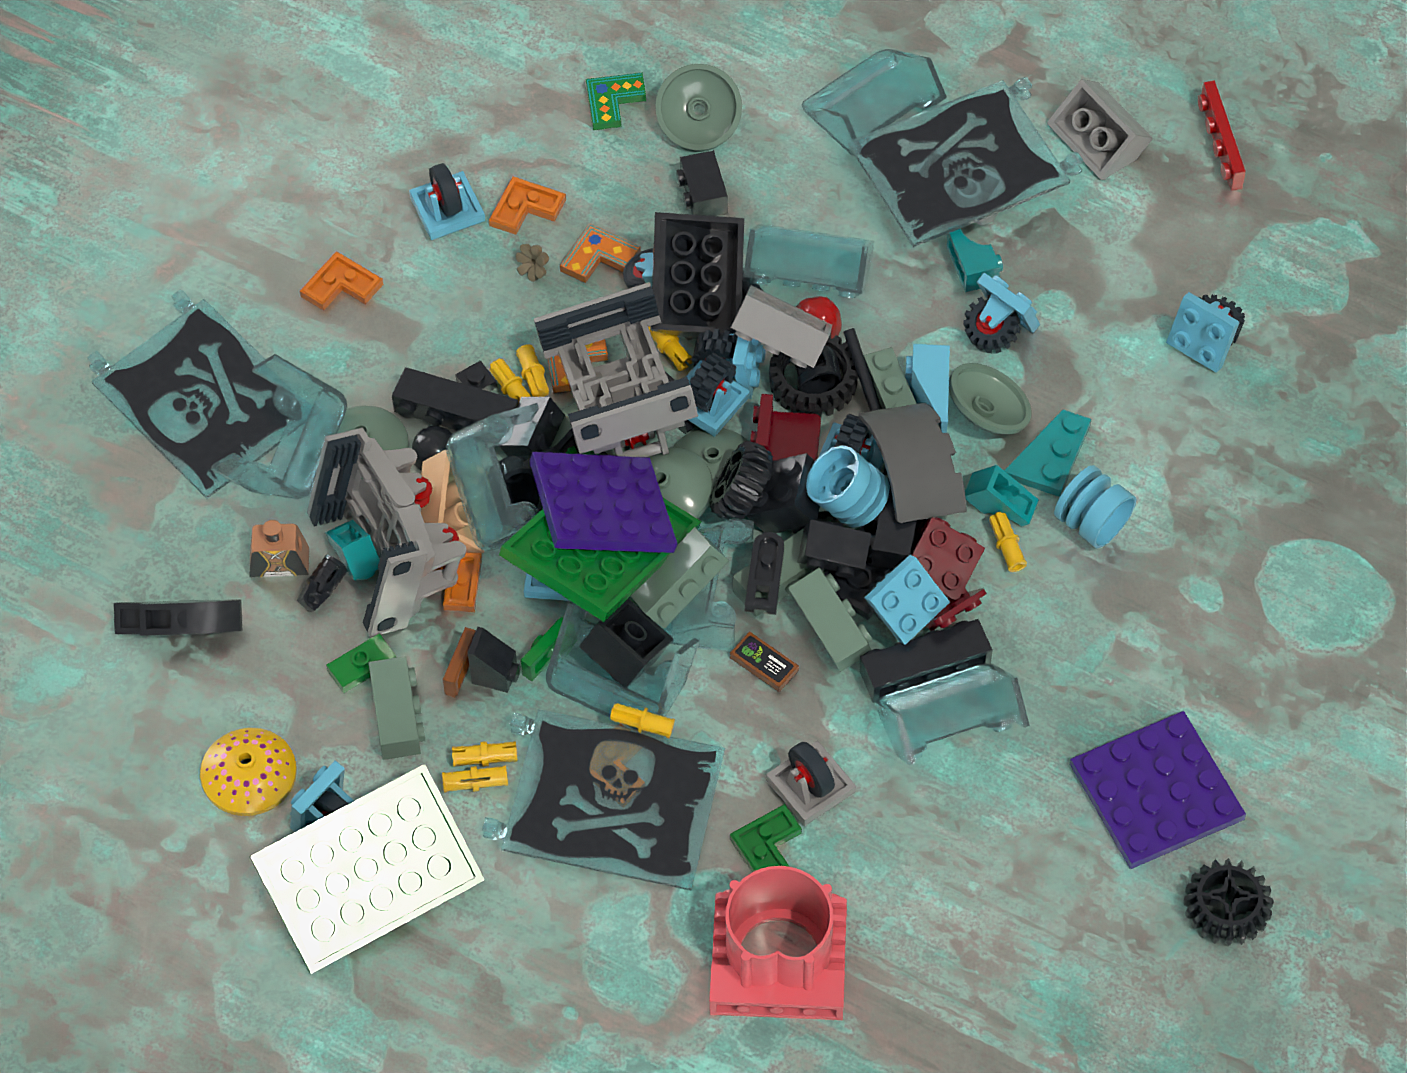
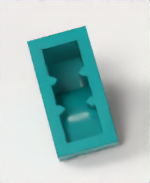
[946,227,1003,293]
[965,465,1039,527]
[325,519,380,580]

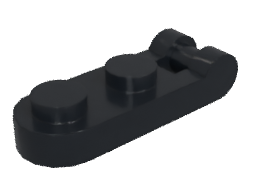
[744,532,784,615]

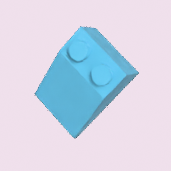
[905,344,950,433]

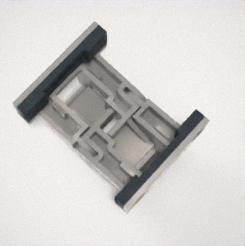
[534,282,698,457]
[307,428,467,637]

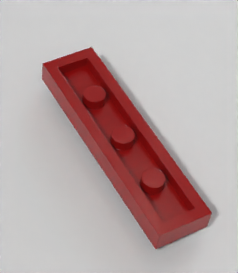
[1198,80,1246,191]

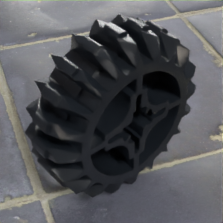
[710,441,773,523]
[1183,858,1274,946]

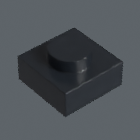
[455,360,497,391]

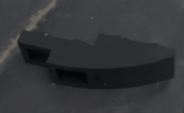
[113,599,243,635]

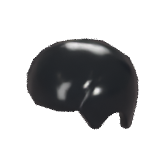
[412,426,459,471]

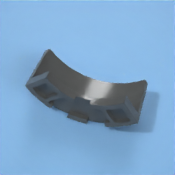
[858,403,967,523]

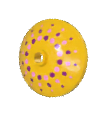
[200,728,297,816]

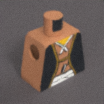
[249,520,309,577]

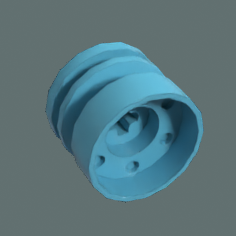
[806,445,890,528]
[1054,465,1137,549]

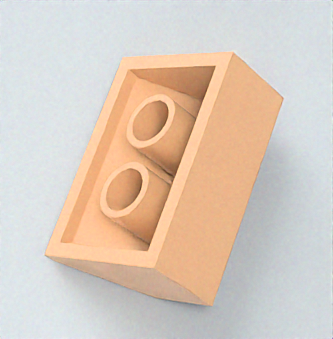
[421,449,491,554]

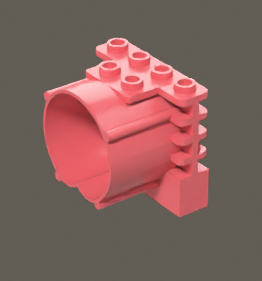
[709,866,847,1020]

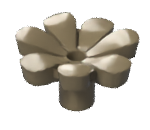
[516,244,549,282]

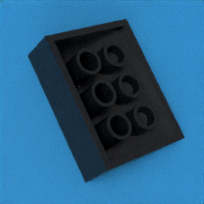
[650,212,744,339]

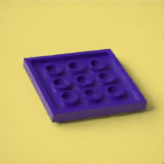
[530,452,677,553]
[1070,711,1246,870]

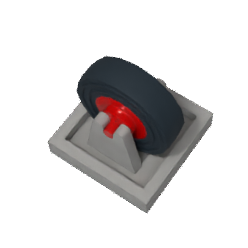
[766,740,856,826]

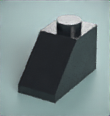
[468,626,521,693]

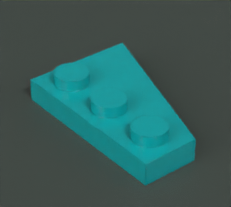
[1004,410,1091,497]

